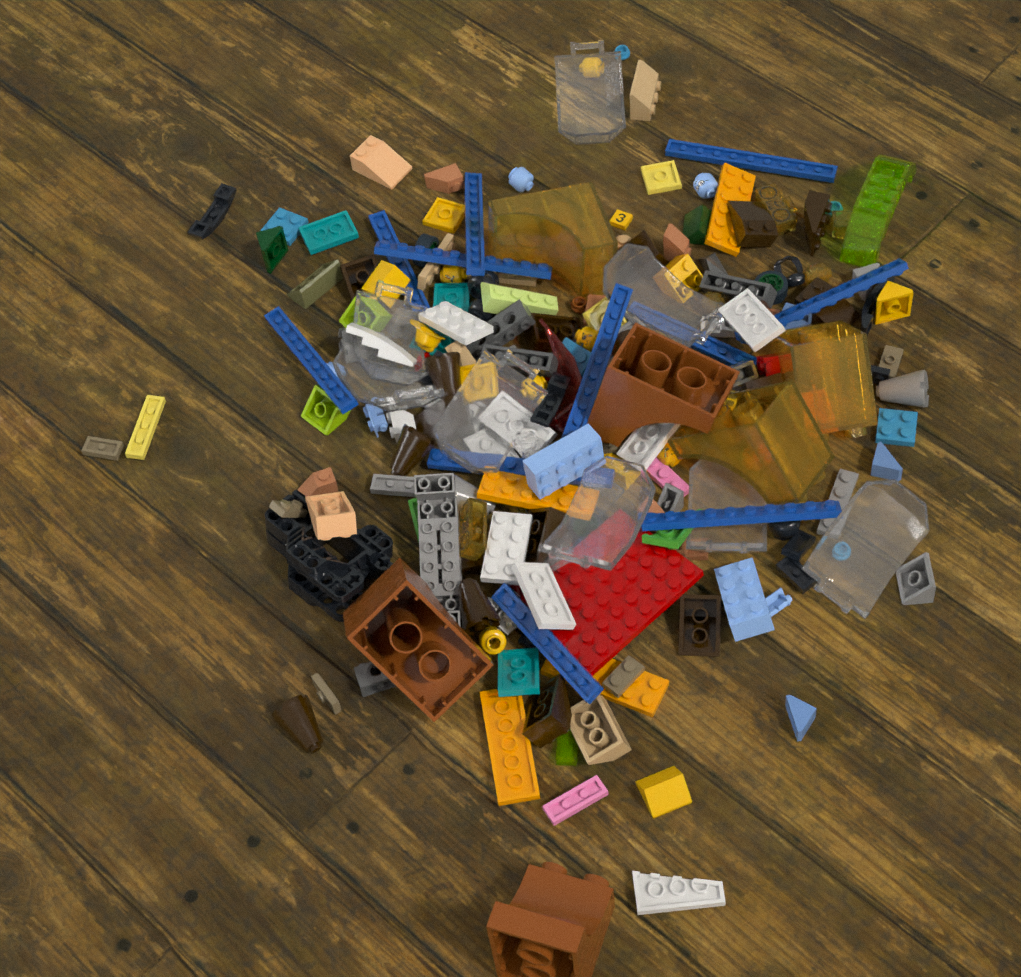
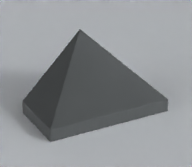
[699,253,728,275]

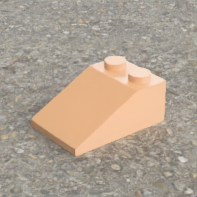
[350,135,412,190]
[305,491,357,541]

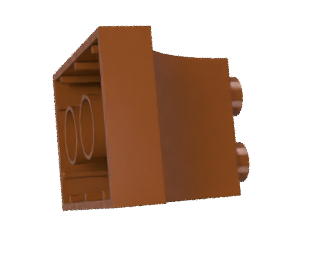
[587,322,740,447]
[343,558,494,722]
[486,862,615,977]

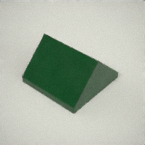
[682,204,712,245]
[256,226,288,274]

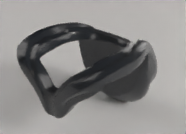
[774,255,806,287]

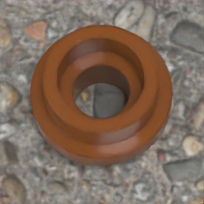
[571,296,587,313]

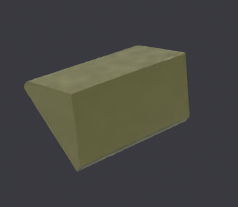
[286,259,343,309]

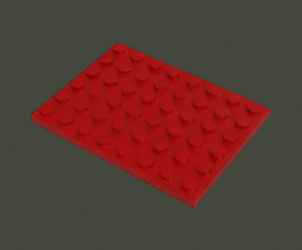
[520,510,704,676]

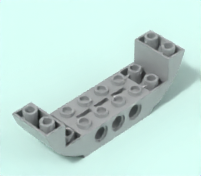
[414,473,462,628]

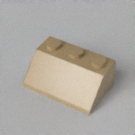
[630,60,661,121]
[570,694,632,765]

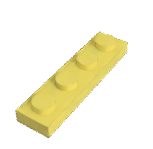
[125,395,166,460]

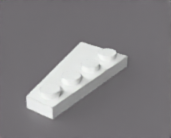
[632,871,726,915]

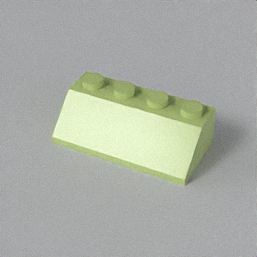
[480,282,559,315]

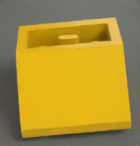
[653,253,703,304]

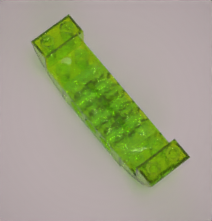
[840,154,917,267]

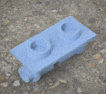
[363,399,388,438]
[765,587,792,617]

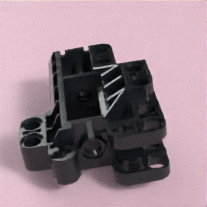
[265,489,393,622]

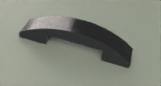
[187,183,237,239]
[860,276,895,340]
[530,372,571,427]

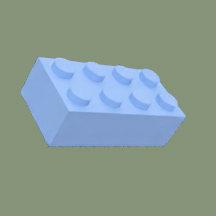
[523,423,605,499]
[714,557,775,642]

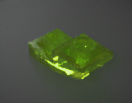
[556,730,578,766]

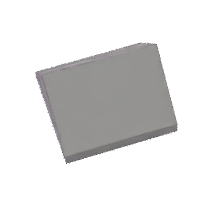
[895,552,936,605]

